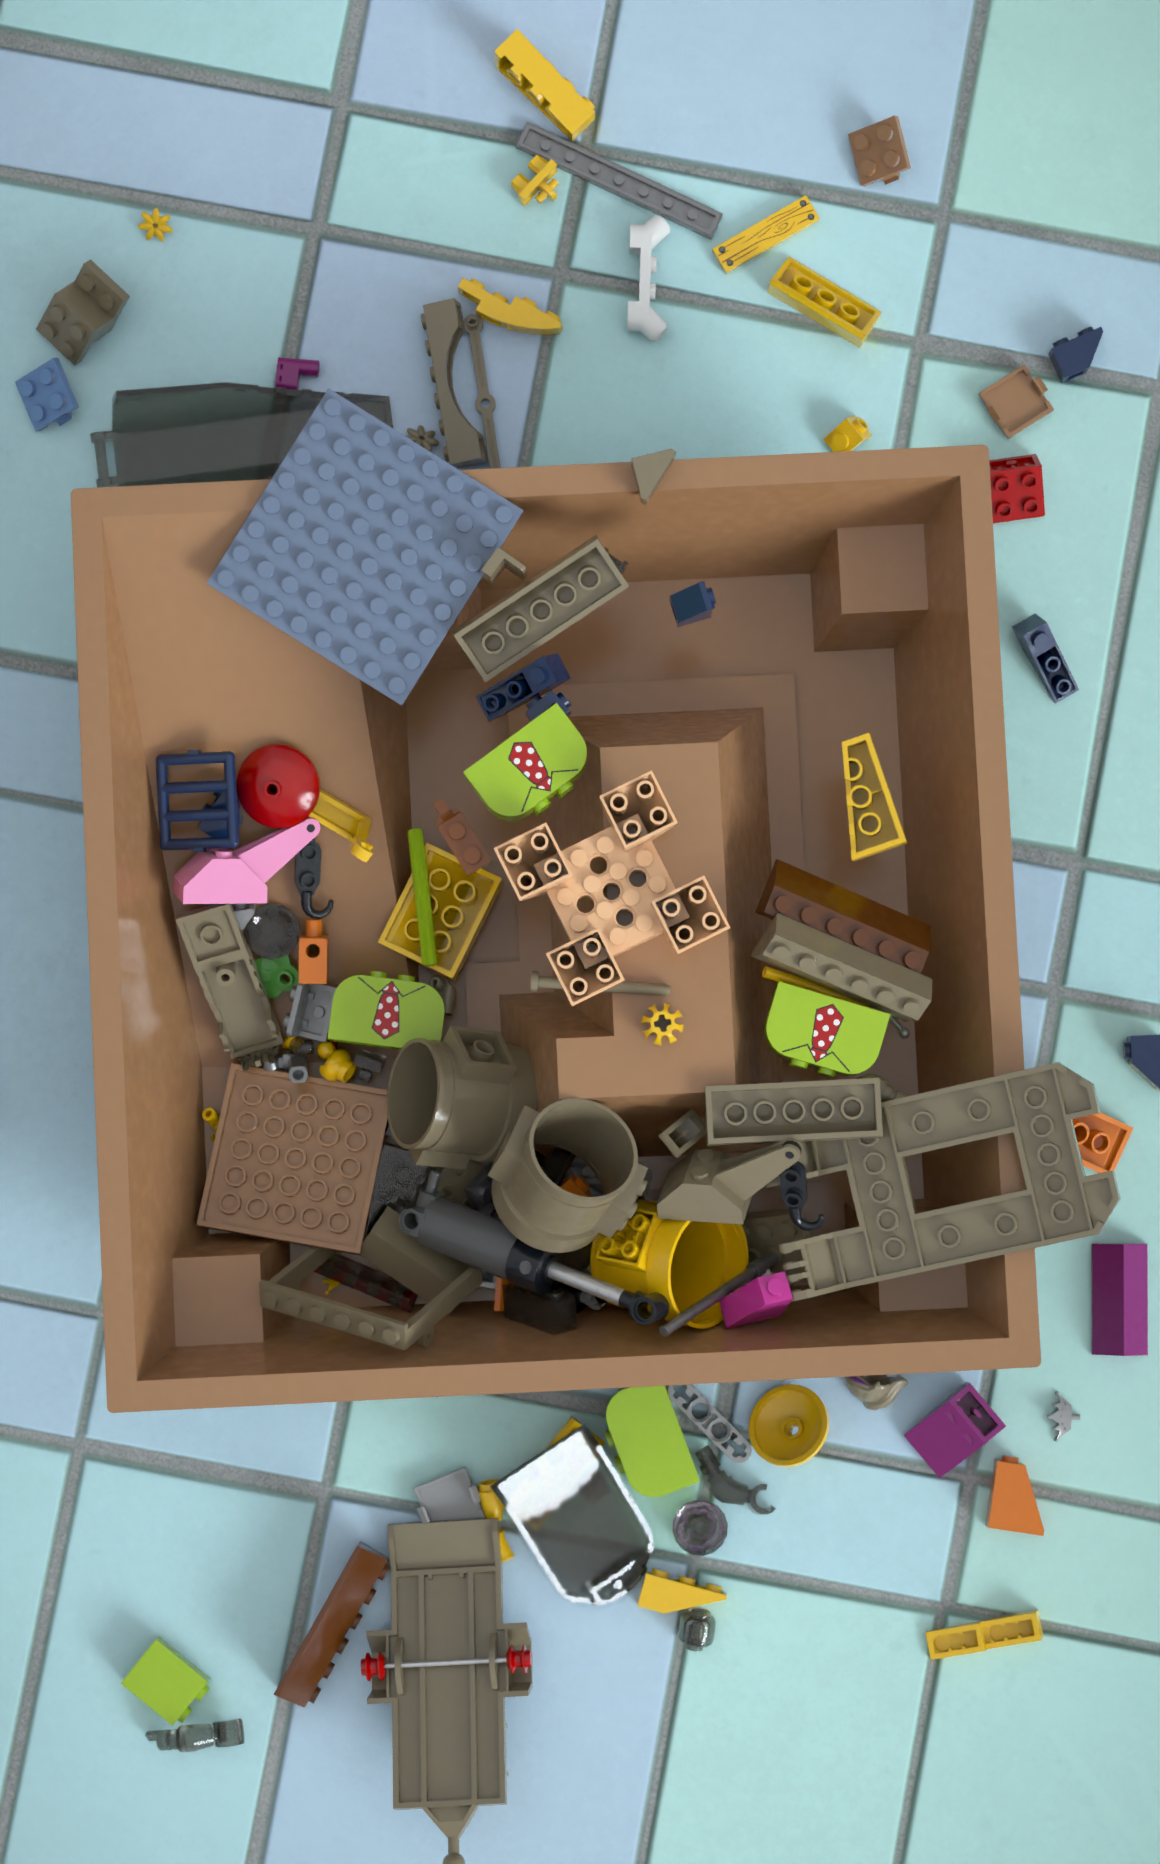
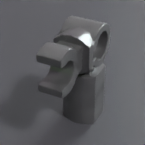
[264,1048,308,1083]

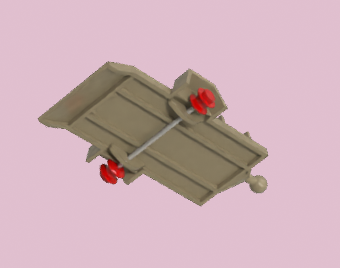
[361,1518,533,1864]

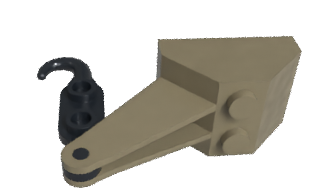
[657,1138,824,1231]

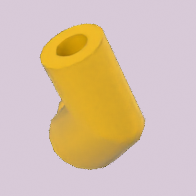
[202,1108,220,1142]

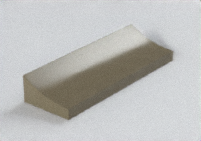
[453,535,629,682]
[705,1078,883,1146]

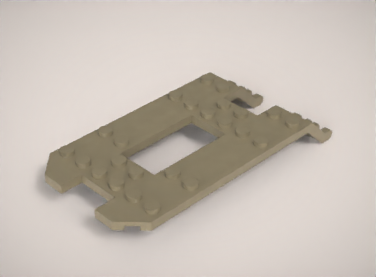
[765,1062,1121,1302]

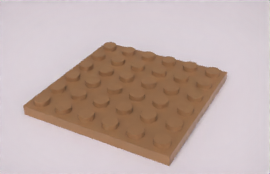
[196,1063,388,1256]

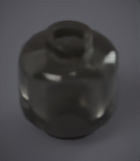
[678,1607,716,1651]

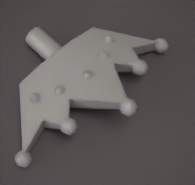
[1047,1391,1080,1442]

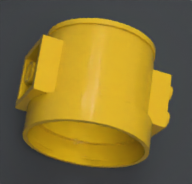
[590,1198,749,1329]

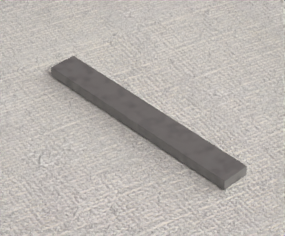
[516,122,723,240]

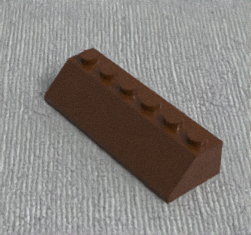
[755,859,931,974]
[274,1541,390,1708]

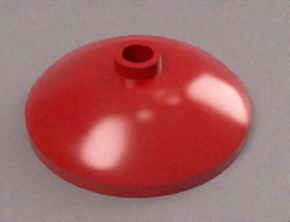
[237,744,320,828]

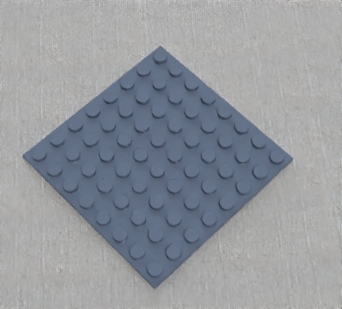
[206,388,524,706]

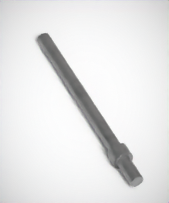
[659,1252,779,1337]

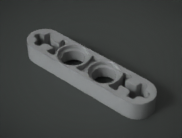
[667,1384,752,1463]

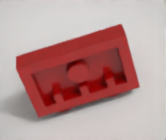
[989,454,1045,523]

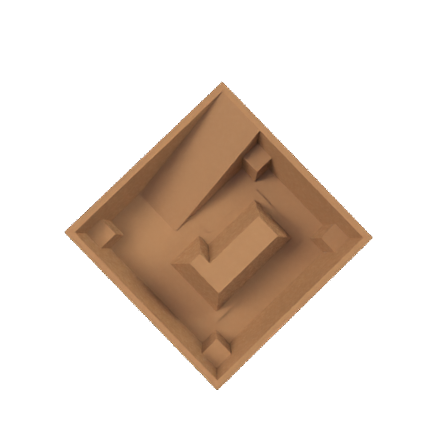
[71,445,1041,1413]

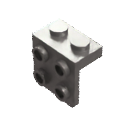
[283,982,337,1042]

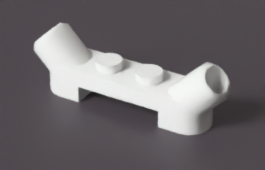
[627,215,670,341]

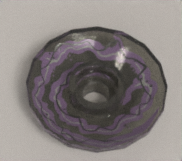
[672,1500,728,1556]

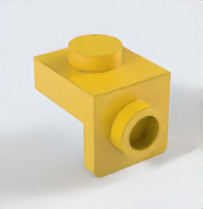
[823,415,872,452]

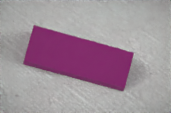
[1092,1244,1148,1356]

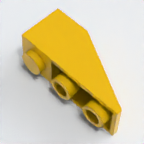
[637,1568,727,1613]

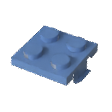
[15,358,79,431]

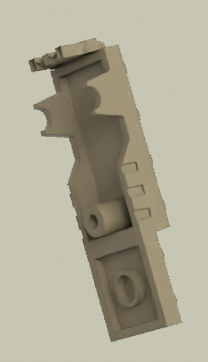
[175,904,284,1072]

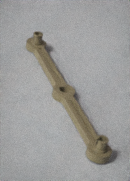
[464,314,501,469]

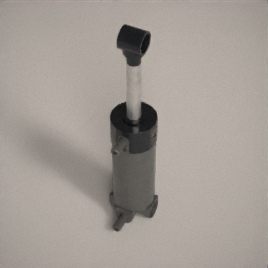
[399,1169,669,1325]

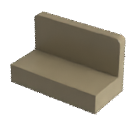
[481,547,527,586]

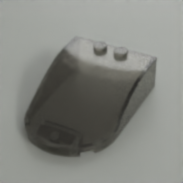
[490,1424,653,1605]

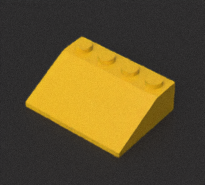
[378,843,504,981]

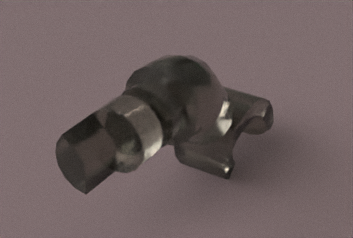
[695,1444,776,1515]
[145,1718,245,1752]

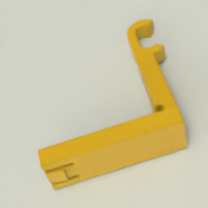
[309,789,373,863]

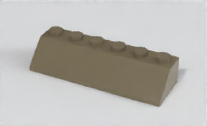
[751,913,933,1022]

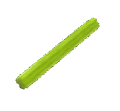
[407,828,438,966]

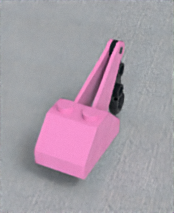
[173,816,334,919]

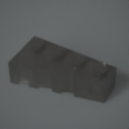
[365,1142,433,1238]

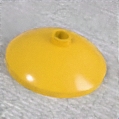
[749,1384,829,1467]

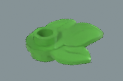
[254,945,299,998]

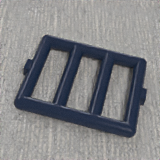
[156,750,239,852]

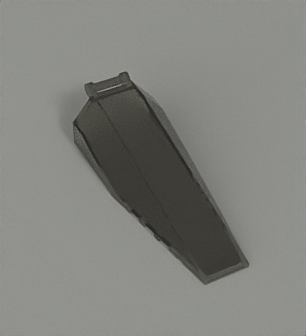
[90,382,393,488]

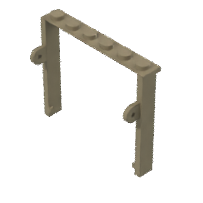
[259,1247,482,1350]

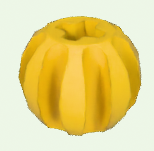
[640,1002,684,1046]

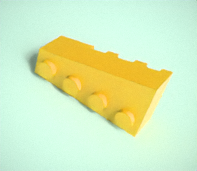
[494,29,595,142]
[842,733,907,862]

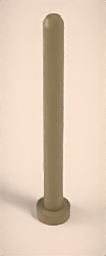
[530,971,671,996]

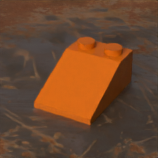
[1072,1112,1133,1173]

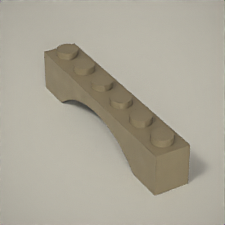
[421,298,487,468]

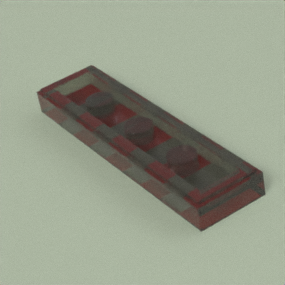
[313,1253,418,1313]

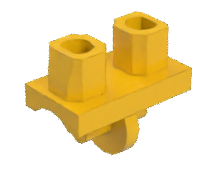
[511,155,559,207]

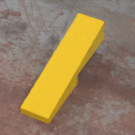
[925,1610,1044,1660]

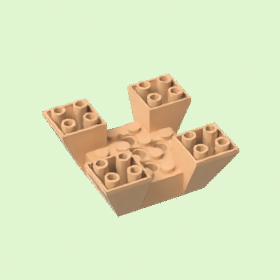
[494,770,730,1006]

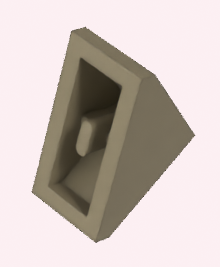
[631,449,676,506]
[658,1108,707,1158]

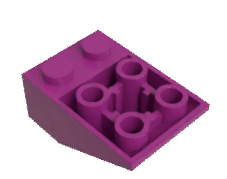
[904,1382,1006,1478]

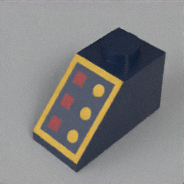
[1122,1035,1160,1091]

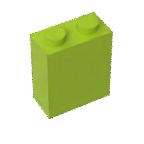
[121,1637,211,1726]

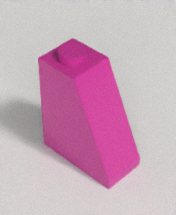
[719,1271,793,1329]

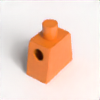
[299,918,329,984]

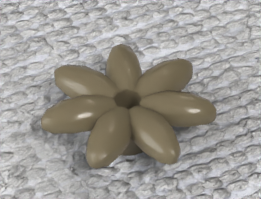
[407,425,439,452]

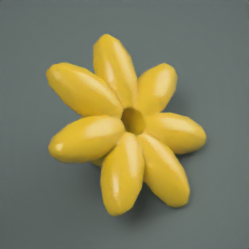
[138,208,173,242]

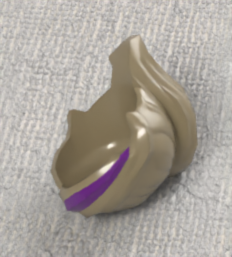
[844,1375,908,1411]

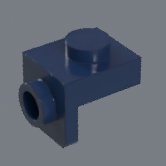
[526,690,571,721]

